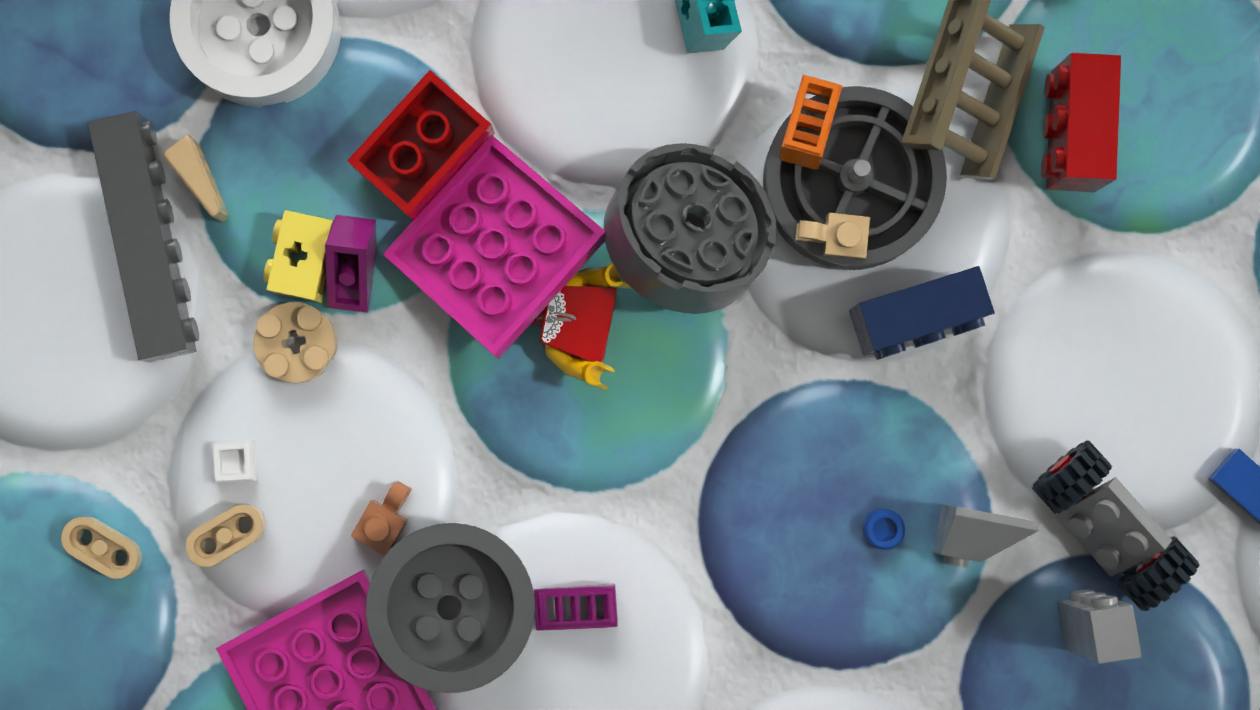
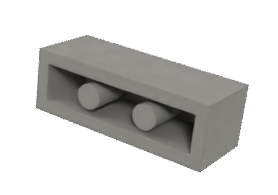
[1058,589,1142,664]

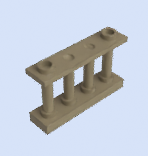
[901,0,1045,180]

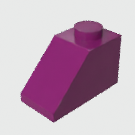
[325,215,377,313]

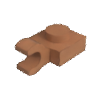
[351,481,412,556]

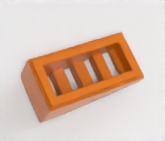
[779,74,843,170]

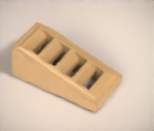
[163,135,229,222]

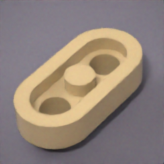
[186,504,266,567]
[61,516,142,579]

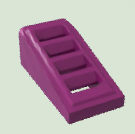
[534,584,618,631]

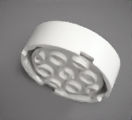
[170,0,341,107]

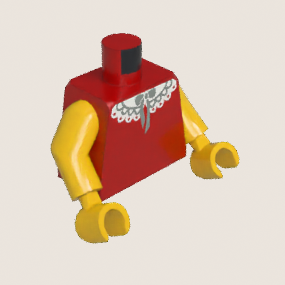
[530,263,631,390]

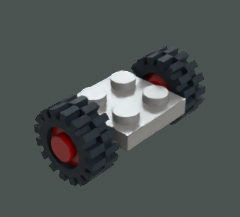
[1032,440,1199,611]

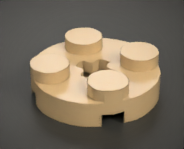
[253,302,337,383]

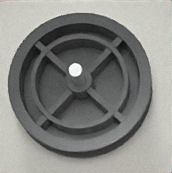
[763,86,947,270]

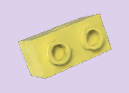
[263,210,333,304]

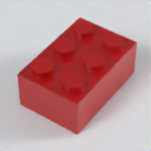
[1041,53,1121,192]
[347,70,495,221]

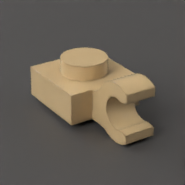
[795,213,870,260]

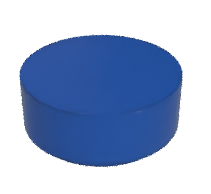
[862,509,905,550]

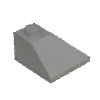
[933,504,1040,568]

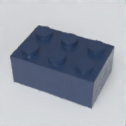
[849,266,995,360]

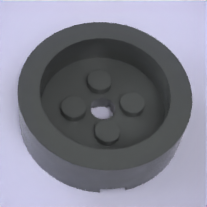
[604,143,777,314]
[366,523,535,693]

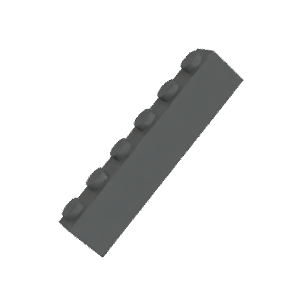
[88,111,199,363]

